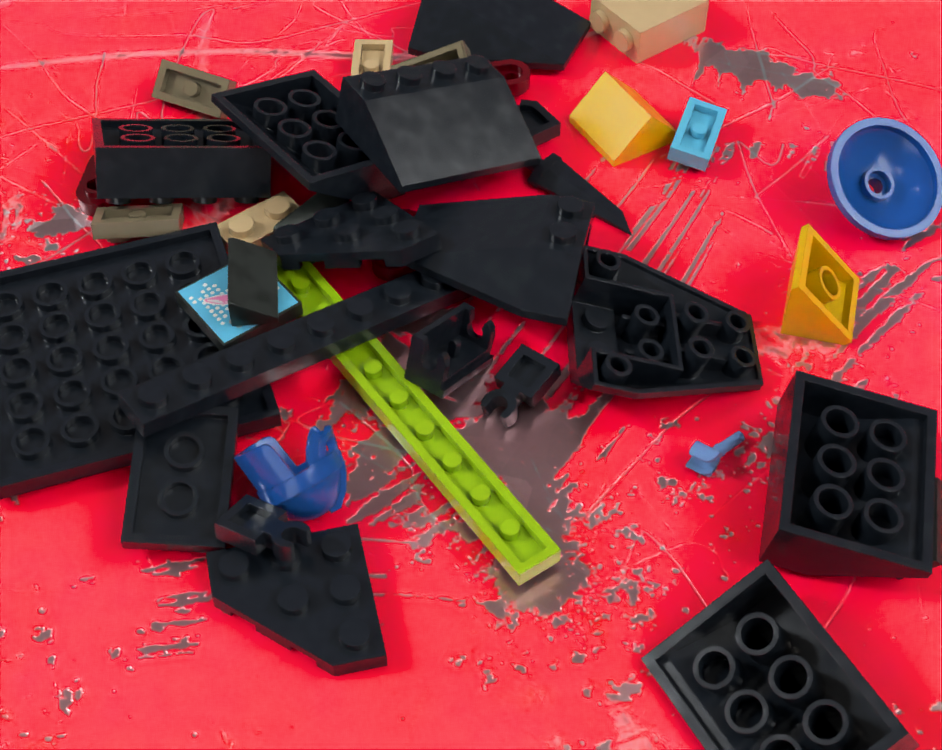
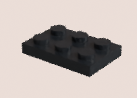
[121,406,240,553]

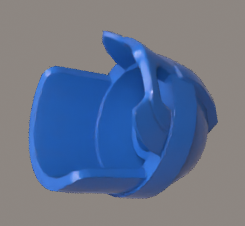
[234,425,347,522]

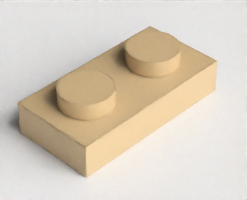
[350,39,394,76]
[217,190,299,253]

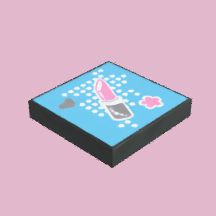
[175,264,303,351]

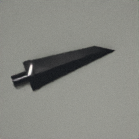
[525,153,632,235]

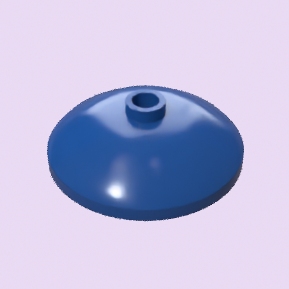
[827,117,942,240]

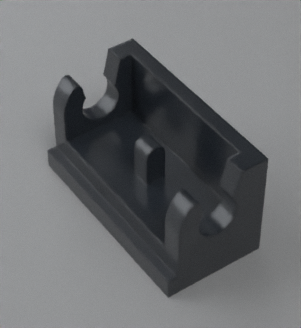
[404,302,495,399]

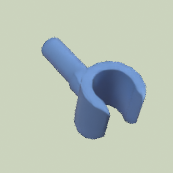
[685,431,745,477]

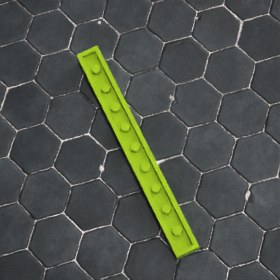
[277,261,561,586]

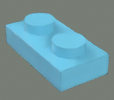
[666,97,728,172]

